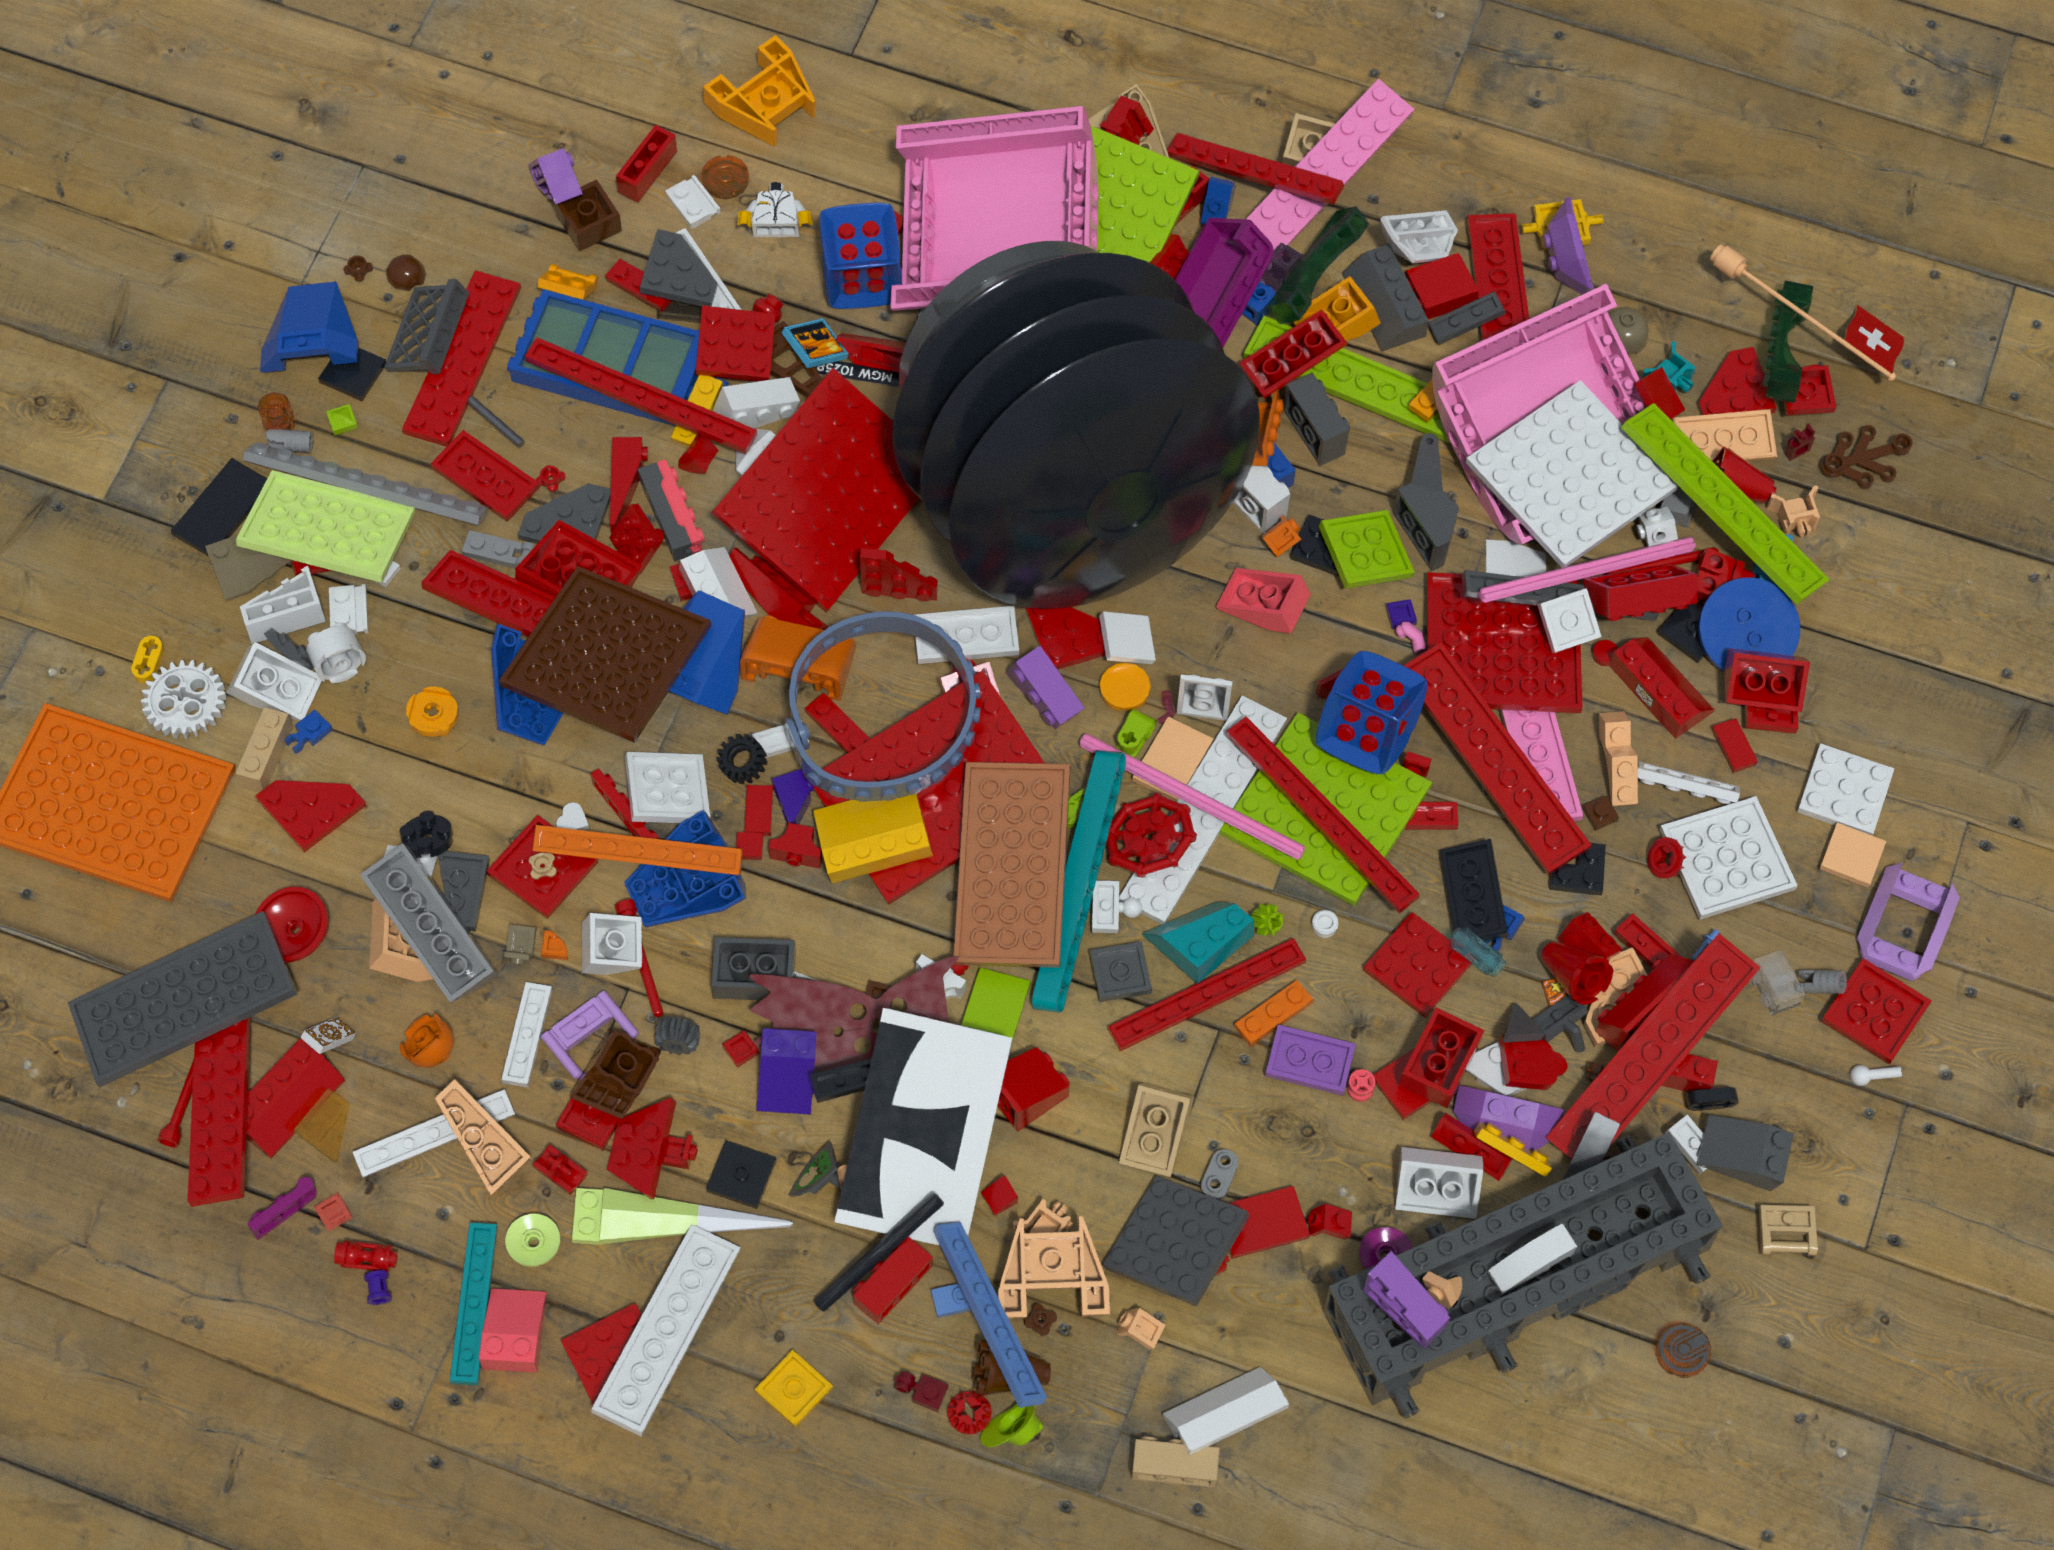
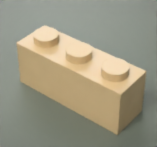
[235,707,293,792]
[1132,1437,1219,1488]

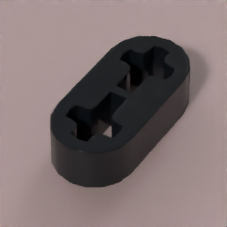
[1686,1087,1739,1111]

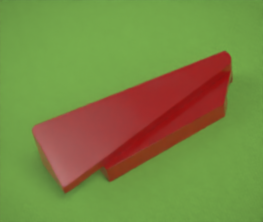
[837,333,906,372]

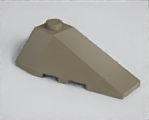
[205,536,291,602]

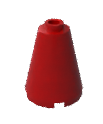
[1713,447,1777,504]
[1541,941,1613,1005]

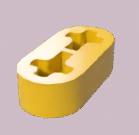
[131,636,164,684]

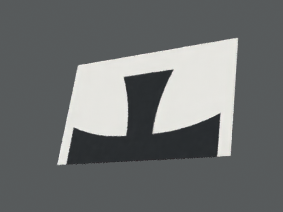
[835,1008,1012,1245]

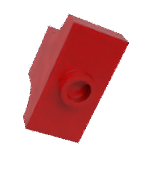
[769,823,823,869]

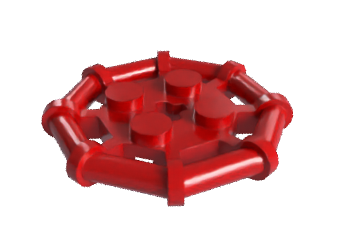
[1106,793,1197,878]

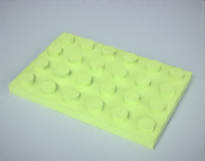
[236,470,415,583]

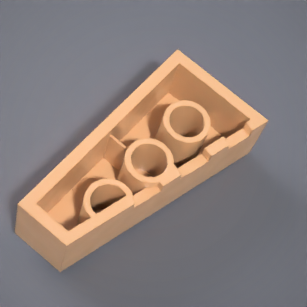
[435,1079,531,1198]

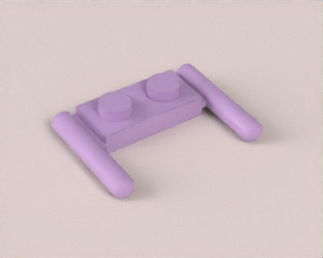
[541,991,639,1079]

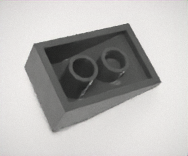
[1696,1115,1794,1191]

